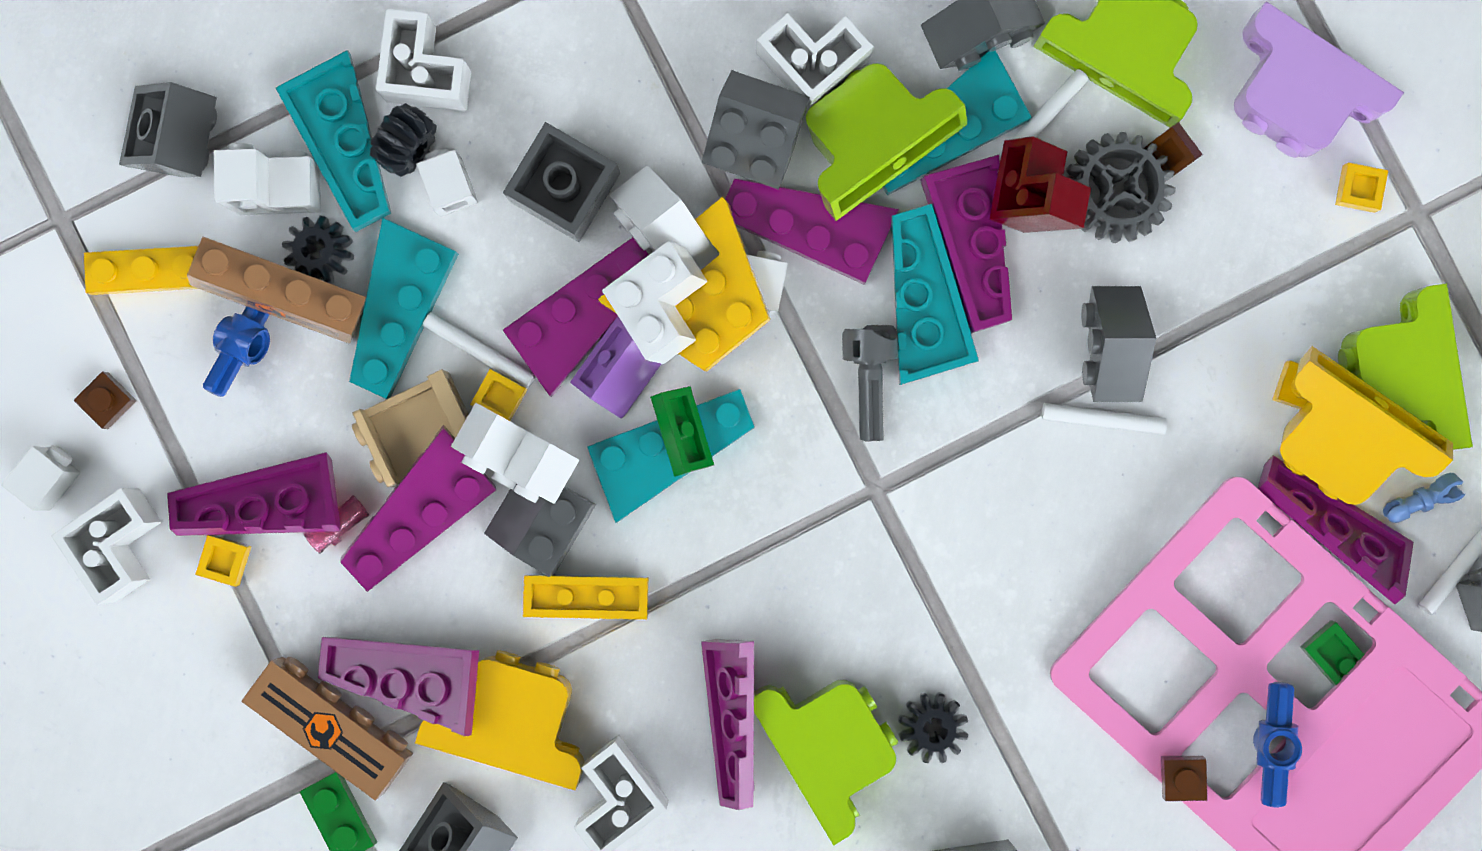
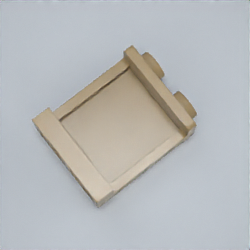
[352,369,469,487]

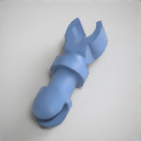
[1383,473,1465,523]

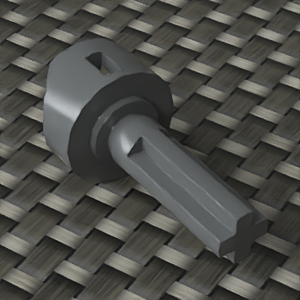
[842,325,898,442]

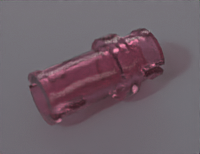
[303,495,369,554]

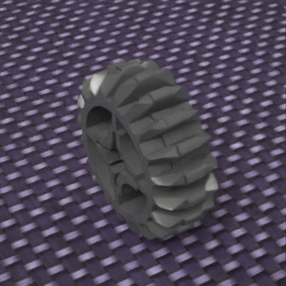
[1066,132,1176,243]

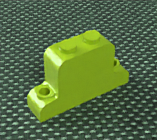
[1033,0,1198,128]
[806,63,968,221]
[1338,283,1473,450]
[754,680,899,846]

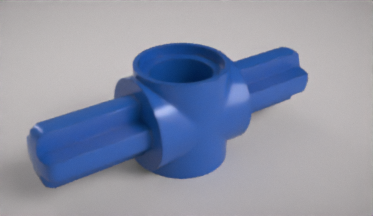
[203,306,270,397]
[1253,682,1302,808]

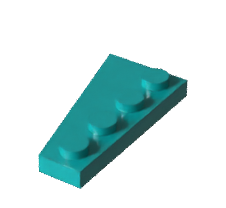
[275,50,391,232]
[883,50,1032,196]
[891,204,979,385]
[349,218,459,399]
[587,389,755,523]

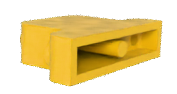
[1280,346,1453,505]
[415,650,585,791]

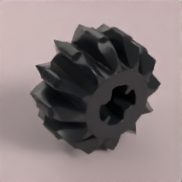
[370,103,437,177]
[282,215,354,284]
[898,692,969,763]

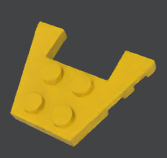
[598,197,771,372]

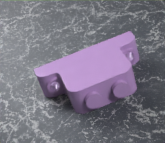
[1234,1,1404,158]

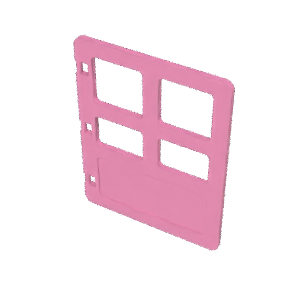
[1050,477,1482,851]

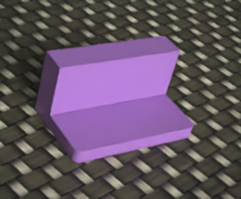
[570,317,661,418]

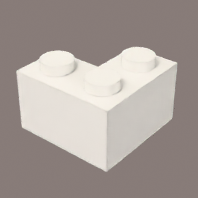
[376,9,471,111]
[756,12,874,110]
[214,143,321,215]
[609,165,718,270]
[602,240,708,364]
[451,403,579,504]
[51,488,161,605]
[574,735,669,851]

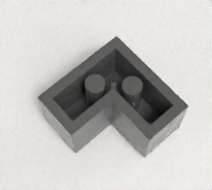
[921,0,1045,71]
[1081,286,1157,402]

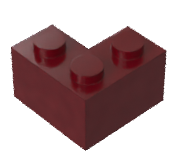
[989,136,1091,233]

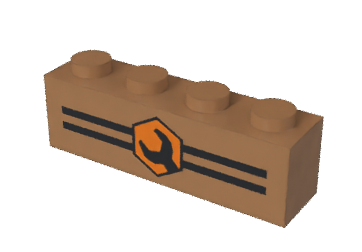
[187,236,366,344]
[241,657,413,801]

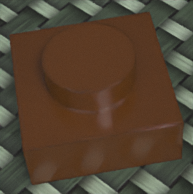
[1143,122,1203,181]
[73,371,137,430]
[1161,756,1208,801]

